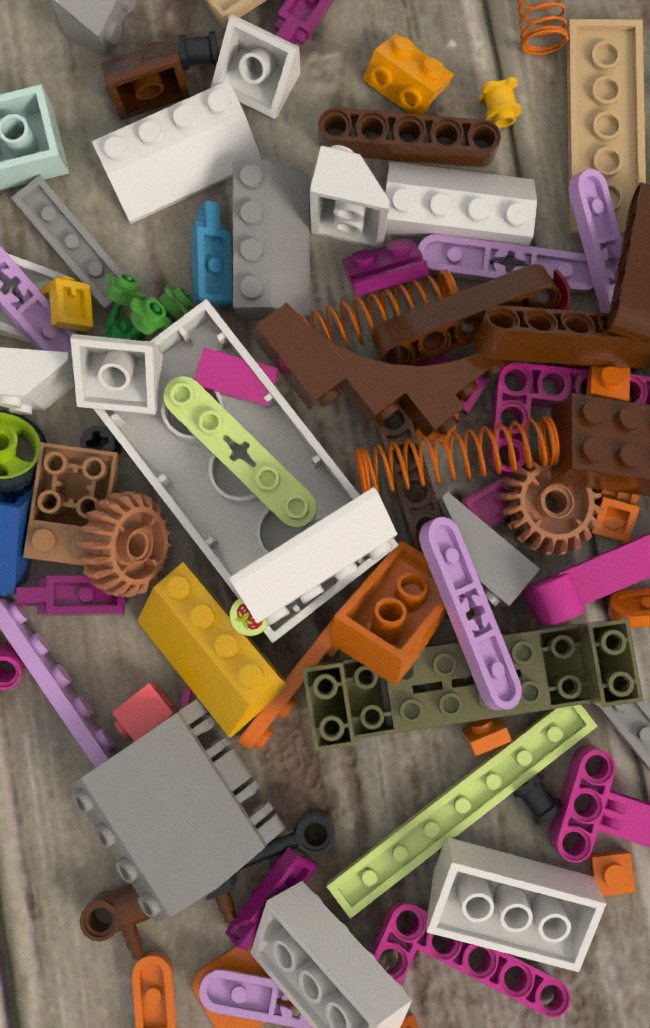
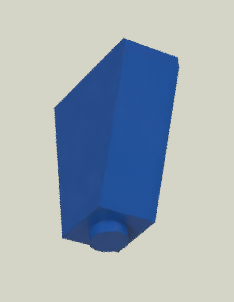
[0,482,35,596]

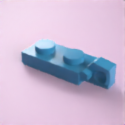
[191,200,233,308]

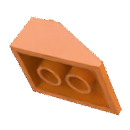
[330,541,447,686]

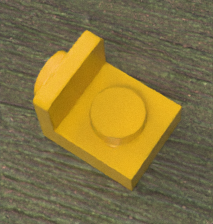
[40,276,93,332]

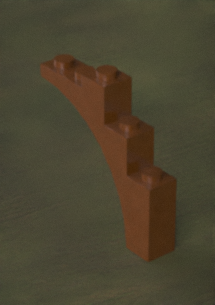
[253,303,508,438]

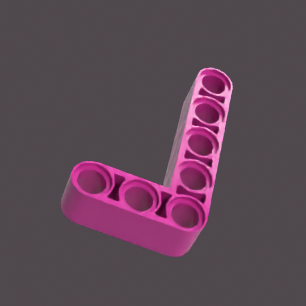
[486,363,650,477]
[522,533,650,625]
[369,901,571,1018]

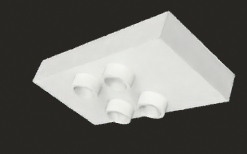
[94,299,399,643]

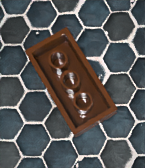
[551,393,650,497]

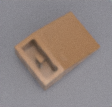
[23,442,119,566]

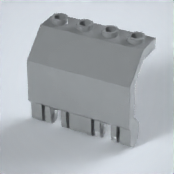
[68,698,286,921]

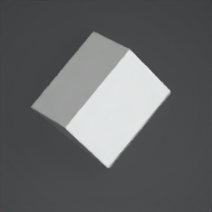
[211,14,301,119]
[70,334,163,415]

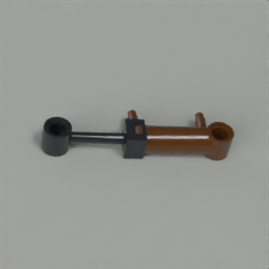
[79,808,336,960]

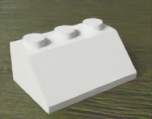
[310,145,390,248]

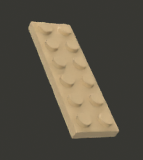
[566,19,646,238]

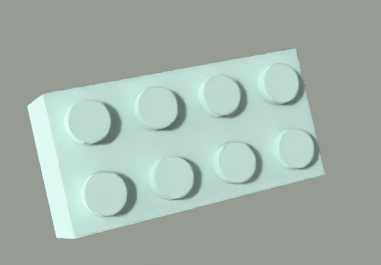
[0,84,69,190]

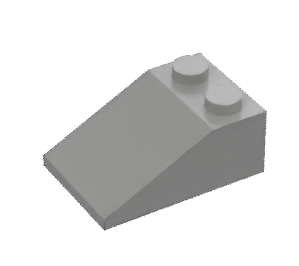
[438,492,540,607]

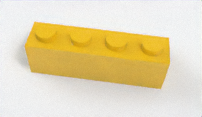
[137,562,290,738]

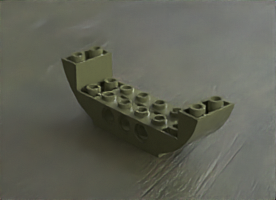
[302,618,644,751]

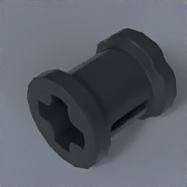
[178,31,219,70]
[80,426,122,455]
[512,772,563,825]

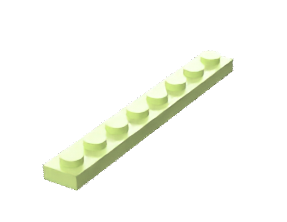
[326,705,598,919]

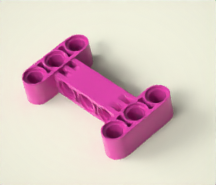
[549,745,650,863]

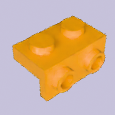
[363,33,454,115]

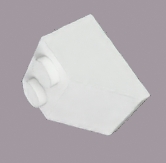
[0,347,75,415]

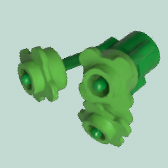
[103,273,193,341]

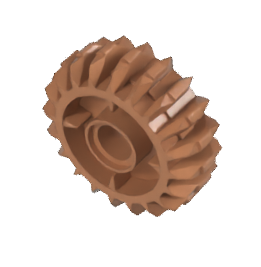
[498,454,604,556]
[76,491,174,597]

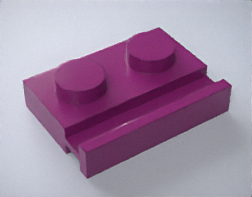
[342,238,429,297]

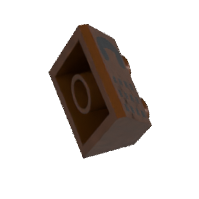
[101,40,190,120]

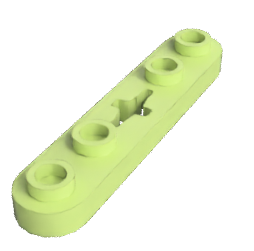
[163,376,317,528]

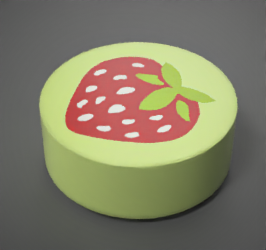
[230,598,268,636]

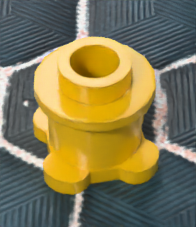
[478,77,522,128]

